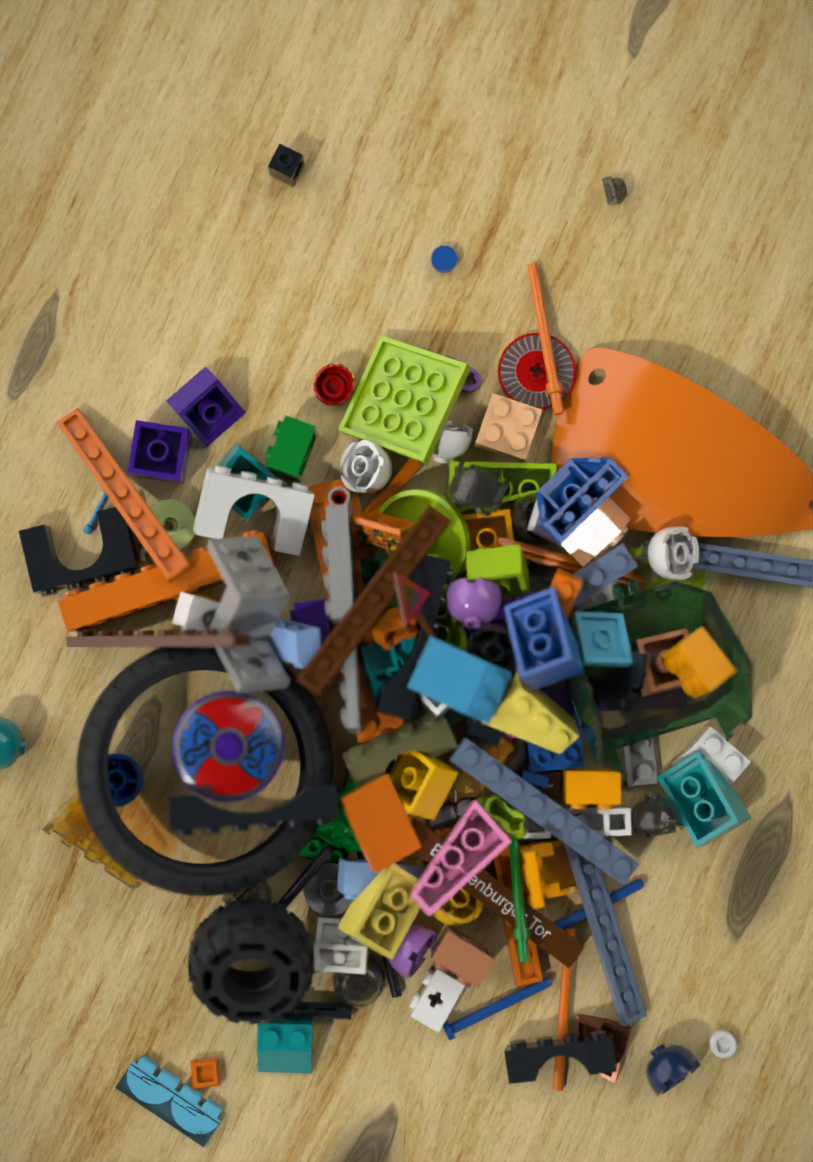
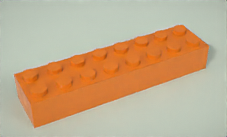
[57,530,277,633]

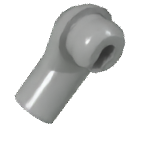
[501,738,528,774]

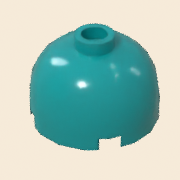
[0,717,26,770]

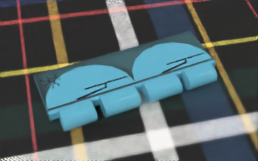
[115,1054,223,1147]

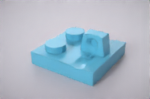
[571,611,633,667]

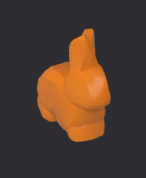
[362,607,418,650]

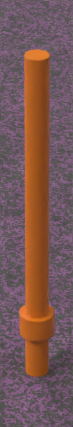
[527,262,564,415]
[553,928,576,1091]

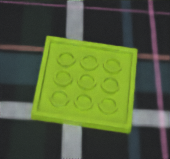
[338,335,471,465]

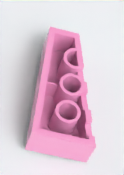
[408,800,512,916]

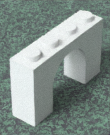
[193,465,314,556]

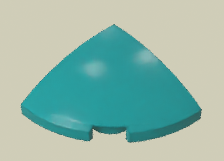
[358,636,415,700]

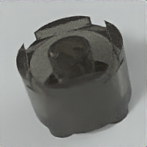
[448,461,510,517]

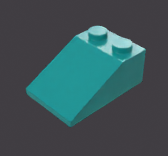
[657,750,751,848]

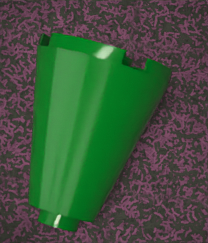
[317,777,362,852]

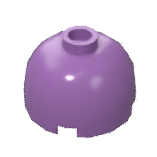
[447,578,501,629]
[388,923,437,978]

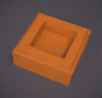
[190,1057,221,1089]

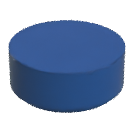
[431,245,457,273]

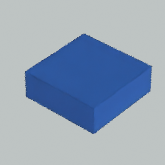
[520,770,549,788]

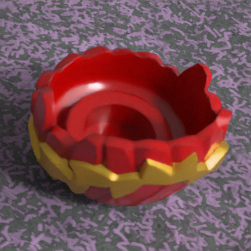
[313,363,355,406]

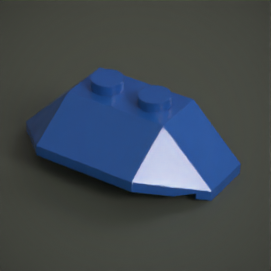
[536,457,629,545]

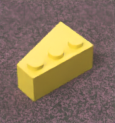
[482,672,579,754]

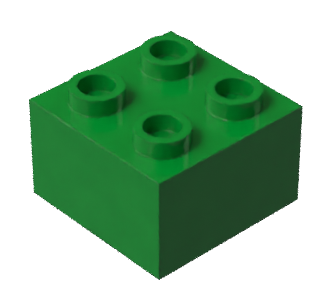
[264,415,318,482]

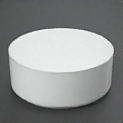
[709,1029,737,1058]

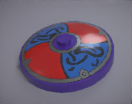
[173,691,284,802]

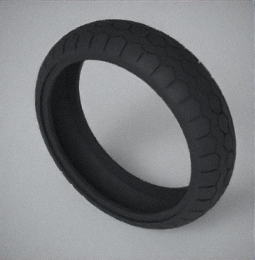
[76,646,333,896]

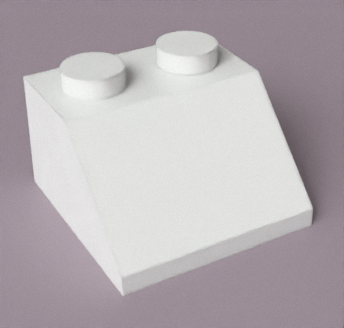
[671,725,751,785]

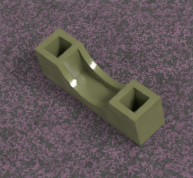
[342,712,458,788]

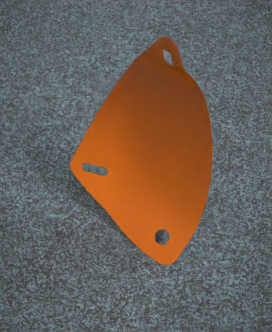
[551,347,813,537]

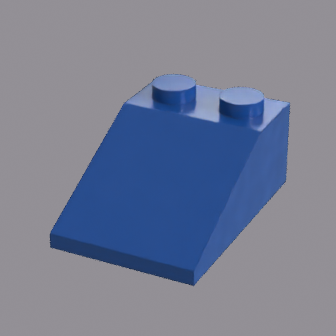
[504,587,584,690]

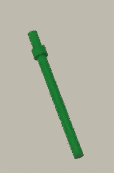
[505,801,530,963]

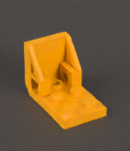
[520,837,578,909]

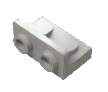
[616,730,658,787]

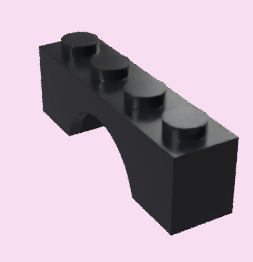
[504,1030,618,1084]

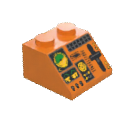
[352,512,416,554]

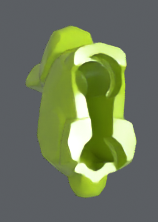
[476,796,526,839]

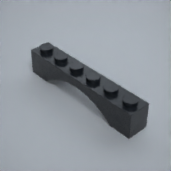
[374,555,453,720]
[168,784,339,836]

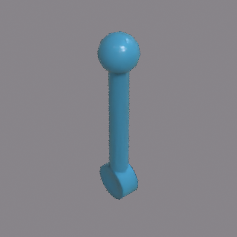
[83,490,108,534]

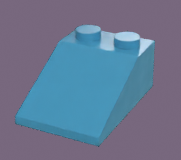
[407,636,512,724]

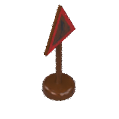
[393,573,463,651]

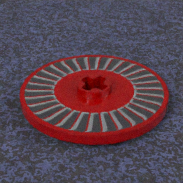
[498,333,576,410]

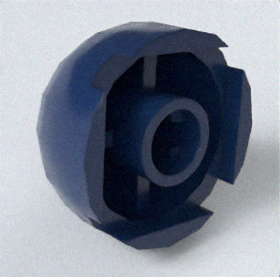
[646,1044,701,1096]

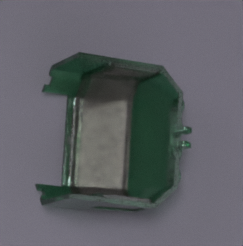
[564,579,754,774]

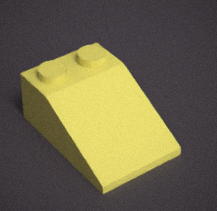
[337,863,420,960]

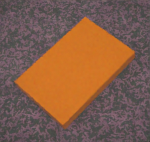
[339,774,422,873]

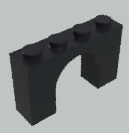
[19,507,140,597]

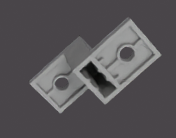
[207,537,290,693]

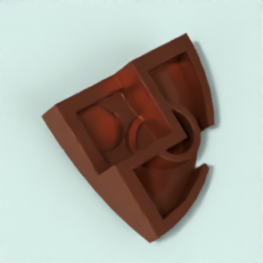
[575,1014,632,1083]

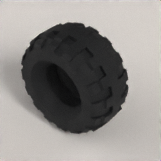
[188,898,314,1025]

